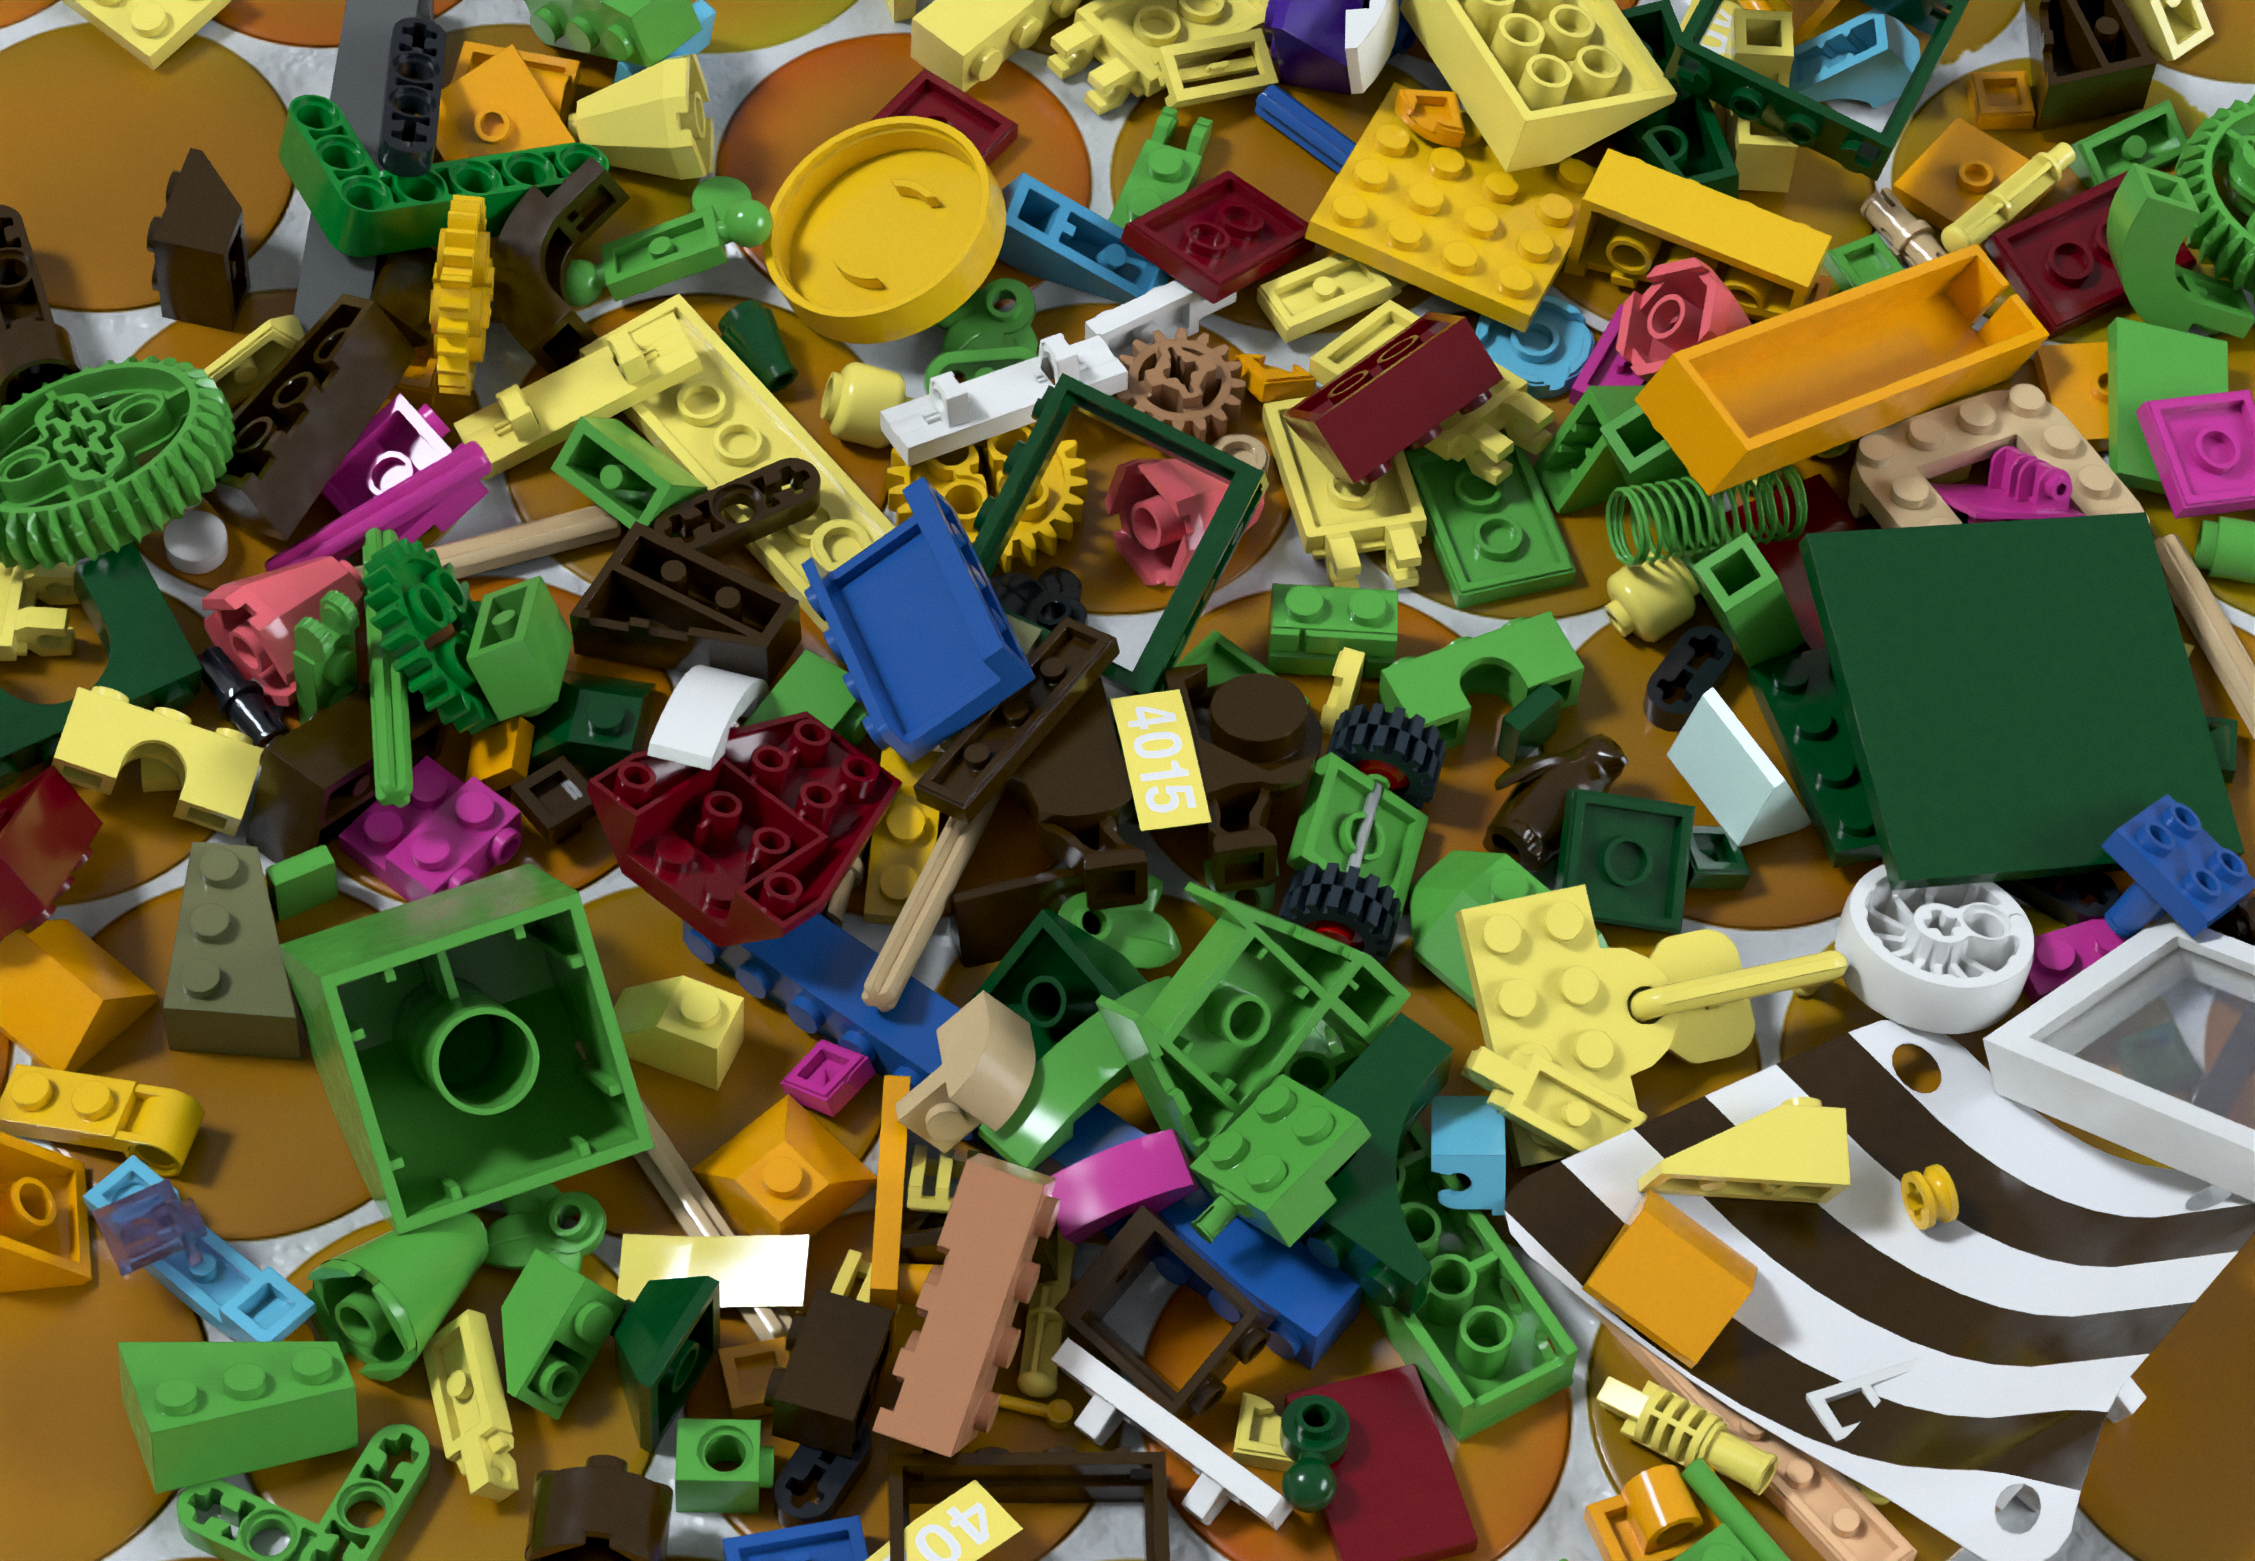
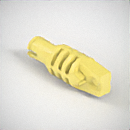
[1596,1376,1779,1495]

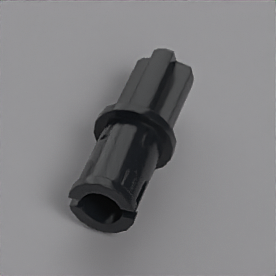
[196,646,290,749]

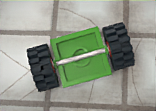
[1279,703,1446,964]

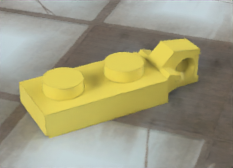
[1256,253,1410,343]
[1461,1046,1648,1155]
[422,1309,519,1502]

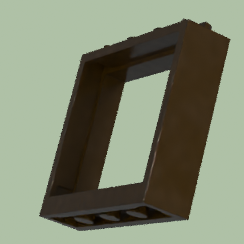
[887,1446,1170,1561]

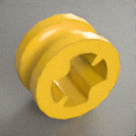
[1901,1164,1959,1230]

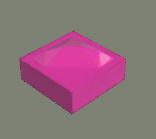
[780,1039,876,1117]

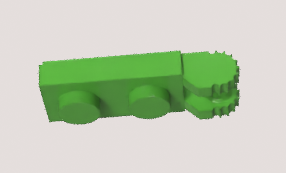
[1108,106,1213,229]
[293,590,360,725]

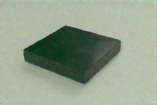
[1555,788,1695,935]

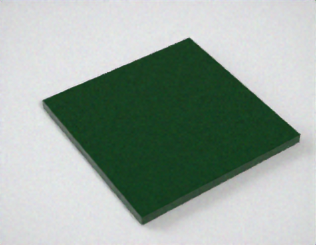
[1799,512,2245,890]

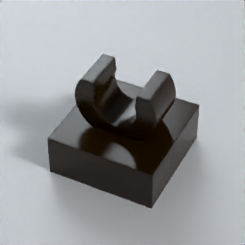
[511,755,597,844]

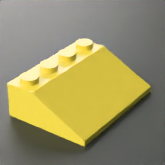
[1399,0,1677,172]

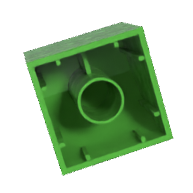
[279,863,655,1235]

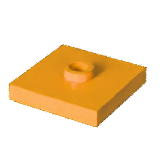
[414,44,576,161]
[1891,117,2053,256]
[2033,342,2109,452]

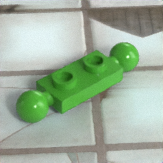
[565,199,773,307]

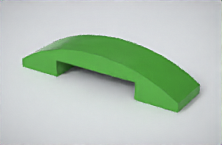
[978,976,1172,1170]

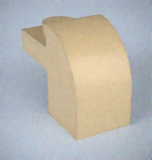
[895,990,1036,1154]

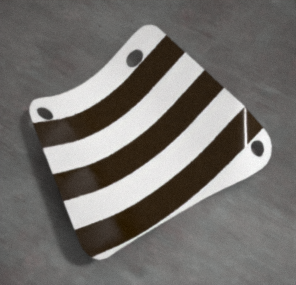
[1504,1020,2255,1561]

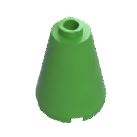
[305,1211,489,1382]

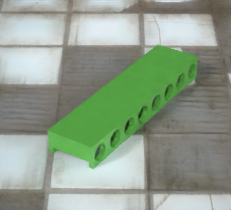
[1270,1019,1578,1443]

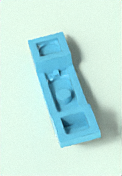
[83,1155,317,1342]

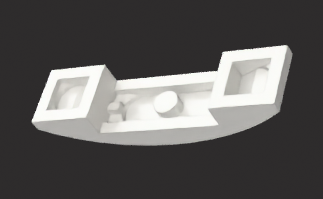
[1345,0,1400,94]
[647,665,770,770]

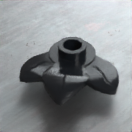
[989,566,1088,631]

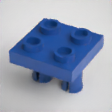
[2101,794,2255,940]

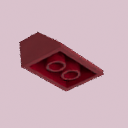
[1282,311,1504,485]
[0,765,103,941]

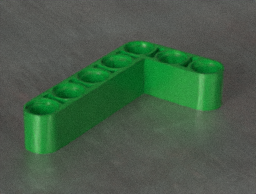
[278,95,610,257]

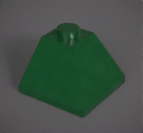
[520,670,656,782]
[968,909,1148,1061]
[610,1276,720,1454]

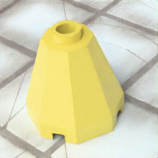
[568,54,714,180]

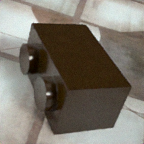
[764,1288,895,1458]

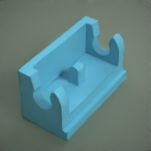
[1431,1096,1506,1216]

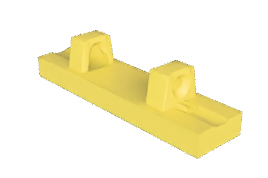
[453,312,703,482]

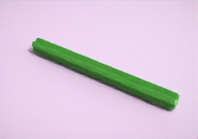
[362,527,414,808]

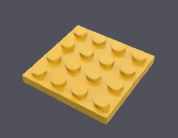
[1305,82,1598,333]

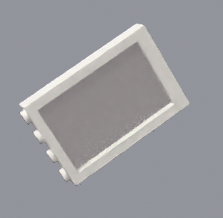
[1983,913,2255,1202]

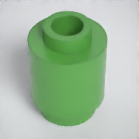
[2194,516,2255,584]

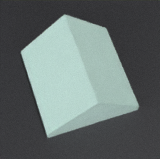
[1667,687,1812,847]

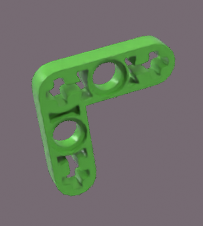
[176,1423,431,1561]

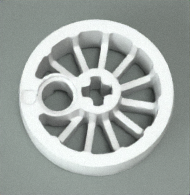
[1835,865,2034,1034]

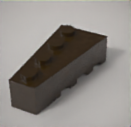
[201,293,418,541]

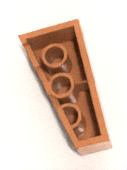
[872,1153,1061,1457]

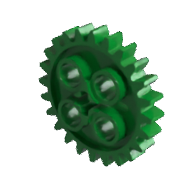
[362,538,499,735]

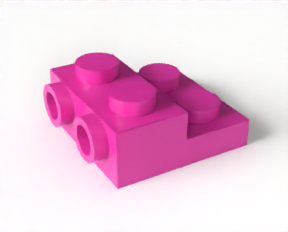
[321,393,489,544]
[338,756,523,902]

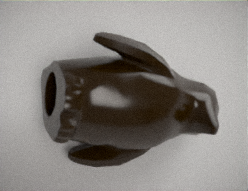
[1483,734,1629,875]

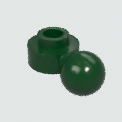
[1280,1395,1350,1513]

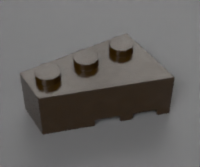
[569,521,802,687]
[246,676,448,864]

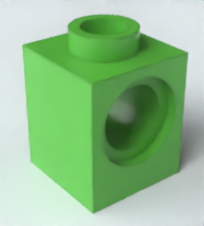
[675,1418,774,1514]

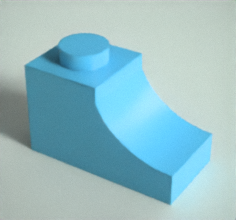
[1789,8,1921,109]

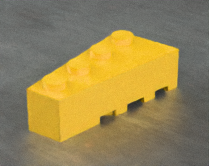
[1563,148,1832,318]

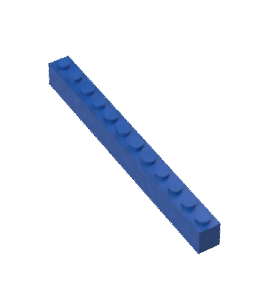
[682,913,1363,1370]

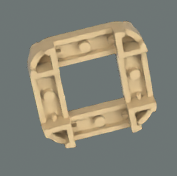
[1847,384,2150,529]

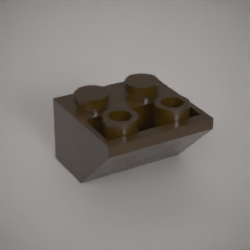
[147,148,251,332]

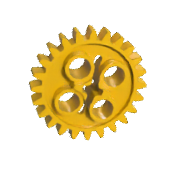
[429,195,495,396]
[886,422,1088,573]

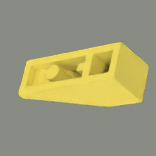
[1638,1097,1851,1204]

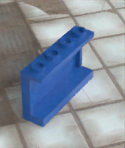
[801,476,1036,765]

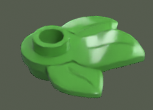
[935,278,1039,375]
[1058,874,1182,969]
[483,1183,607,1273]

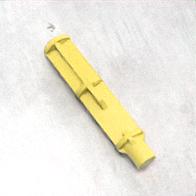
[1941,142,2076,253]
[1017,1227,1078,1398]

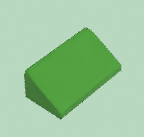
[2069,99,2188,189]

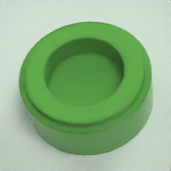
[692,176,752,220]

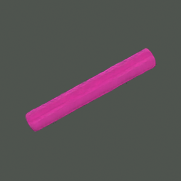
[264,441,492,572]

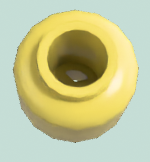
[820,362,914,449]
[1604,551,1700,643]

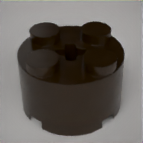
[525,1455,674,1561]

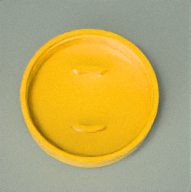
[763,116,1006,344]

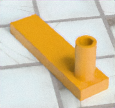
[870,1075,943,1331]

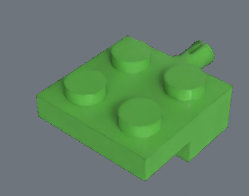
[1189,1074,1372,1248]

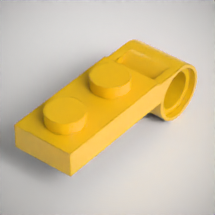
[864,747,944,925]
[0,1064,205,1177]

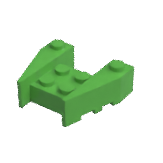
[1095,882,1411,1165]

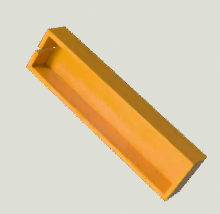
[1634,243,2050,496]

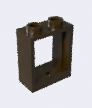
[1054,1205,1277,1420]

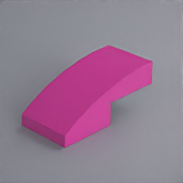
[1051,1129,1200,1245]

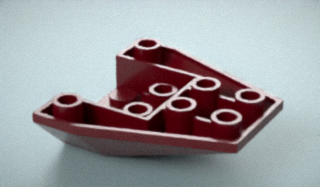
[586,711,902,947]

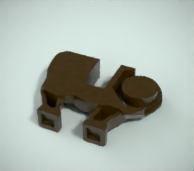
[1005,663,1323,911]

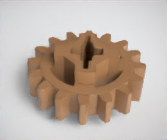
[1112,328,1246,442]

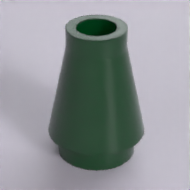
[718,300,798,393]

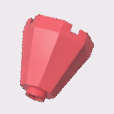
[1616,257,1752,382]
[1105,459,1265,586]
[202,556,365,706]

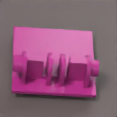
[1930,446,2085,523]

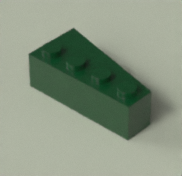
[1608,0,1739,199]

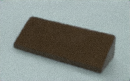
[950,867,1100,968]

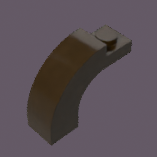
[492,156,630,375]

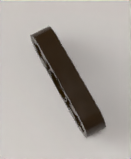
[654,458,821,559]

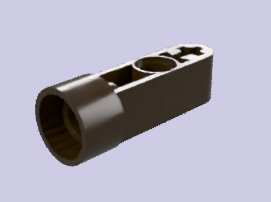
[0,205,82,406]

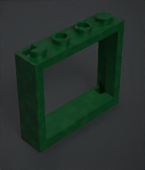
[1663,0,1970,181]
[972,373,1269,696]

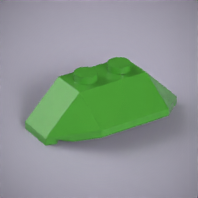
[1408,850,1609,1010]

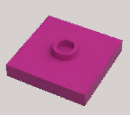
[2136,390,2255,519]

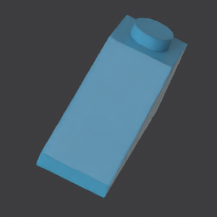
[997,172,1170,304]

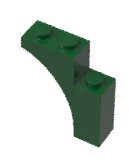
[1302,1012,1454,1318]

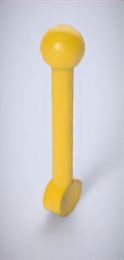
[995,1392,1073,1429]

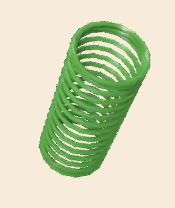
[1606,465,1808,567]

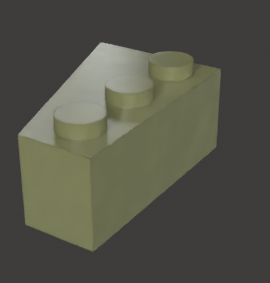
[163,842,301,1060]

